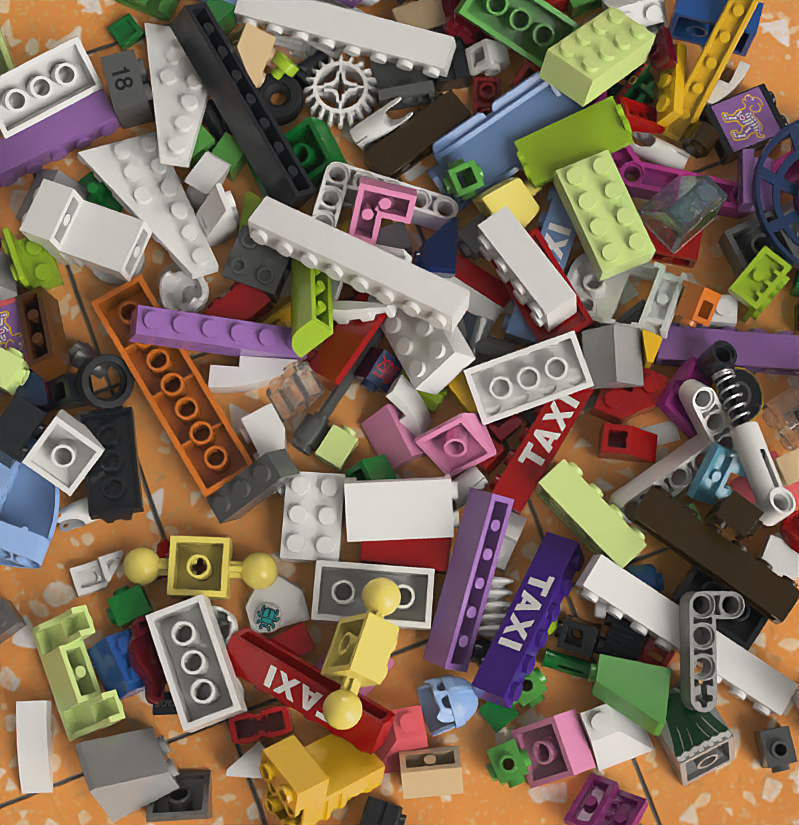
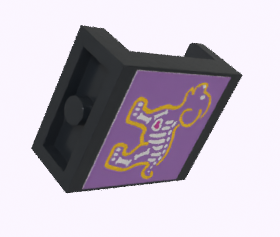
[699,83,788,166]

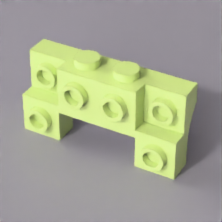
[31,605,126,742]

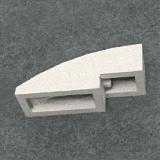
[208,356,299,394]
[16,700,54,794]

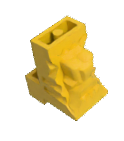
[259,734,385,825]

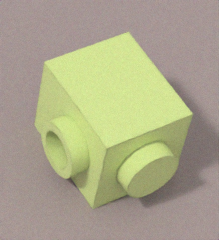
[0,347,30,396]
[315,424,359,473]

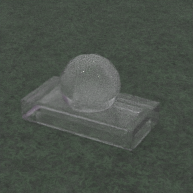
[262,30,312,69]

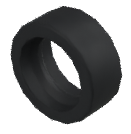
[75,354,134,408]

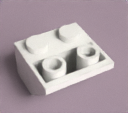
[601,0,668,35]

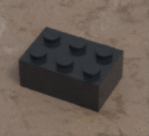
[669,565,768,651]

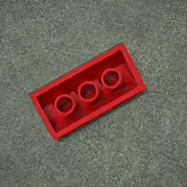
[303,289,387,391]

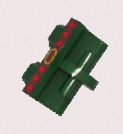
[607,61,656,103]

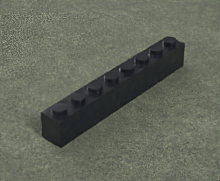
[169,2,317,210]

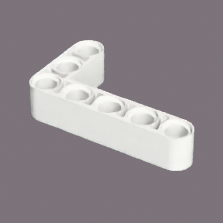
[311,162,458,231]
[609,379,736,523]

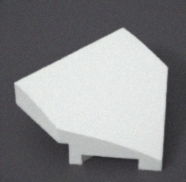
[245,575,310,634]

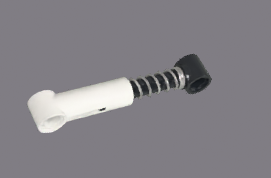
[697,340,796,526]

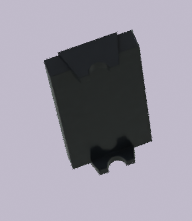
[80,405,144,523]

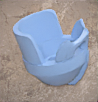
[416,675,478,737]

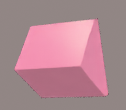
[361,403,428,471]
[415,413,496,477]

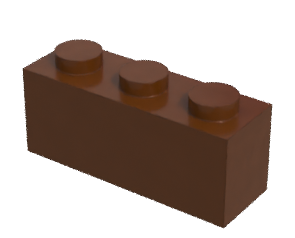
[16,285,72,381]

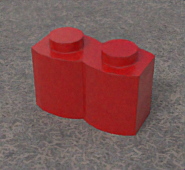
[228,706,294,745]

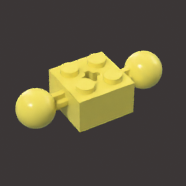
[123,535,278,600]
[321,577,401,730]

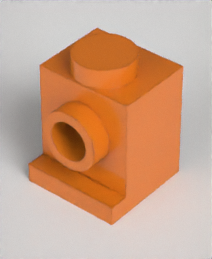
[675,280,721,328]

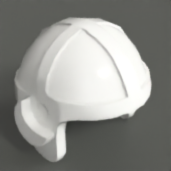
[159,270,209,314]

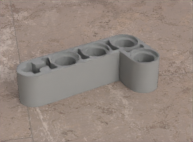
[679,591,745,712]

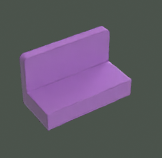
[737,149,773,213]

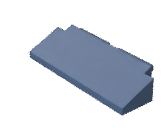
[427,71,588,213]

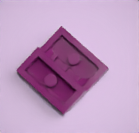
[656,357,713,439]
[564,773,648,825]

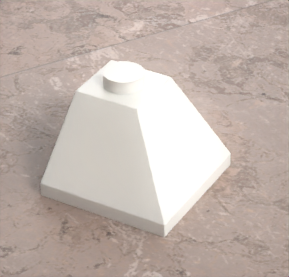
[22,409,105,496]
[578,703,654,771]

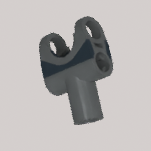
[457,312,518,370]

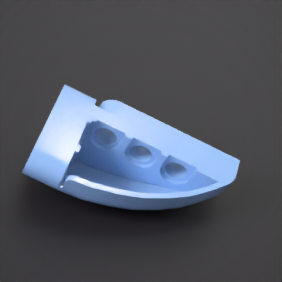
[0,439,60,569]

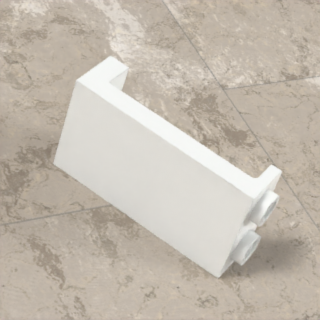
[344,474,459,542]

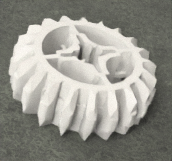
[303,55,378,130]

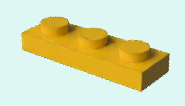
[656,42,687,128]

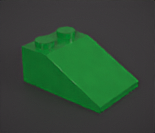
[247,116,347,198]

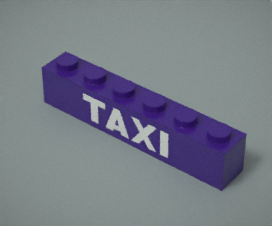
[471,532,584,710]

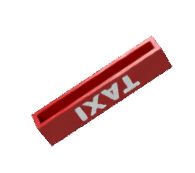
[488,347,595,515]
[226,627,396,755]

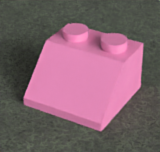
[511,709,596,789]

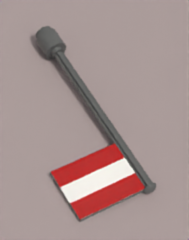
[291,236,511,456]

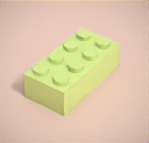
[539,6,656,107]
[553,150,656,282]
[534,459,647,568]

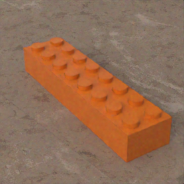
[90,274,253,499]

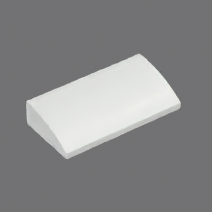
[463,331,594,425]

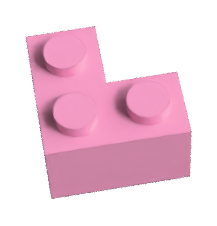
[348,176,417,245]

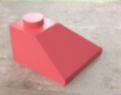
[374,705,428,774]

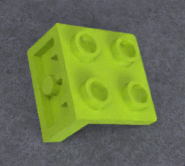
[1,227,64,291]
[727,246,792,323]

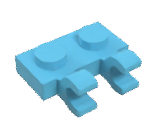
[687,442,746,506]

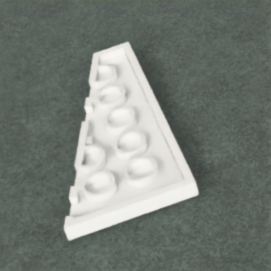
[144,22,210,168]
[78,131,219,280]

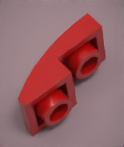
[472,77,502,116]

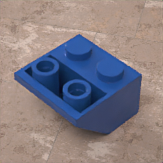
[87,628,145,700]

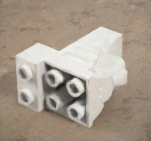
[19,179,153,282]

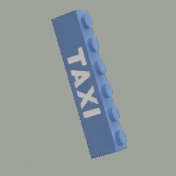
[501,186,576,347]

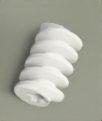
[477,576,514,638]

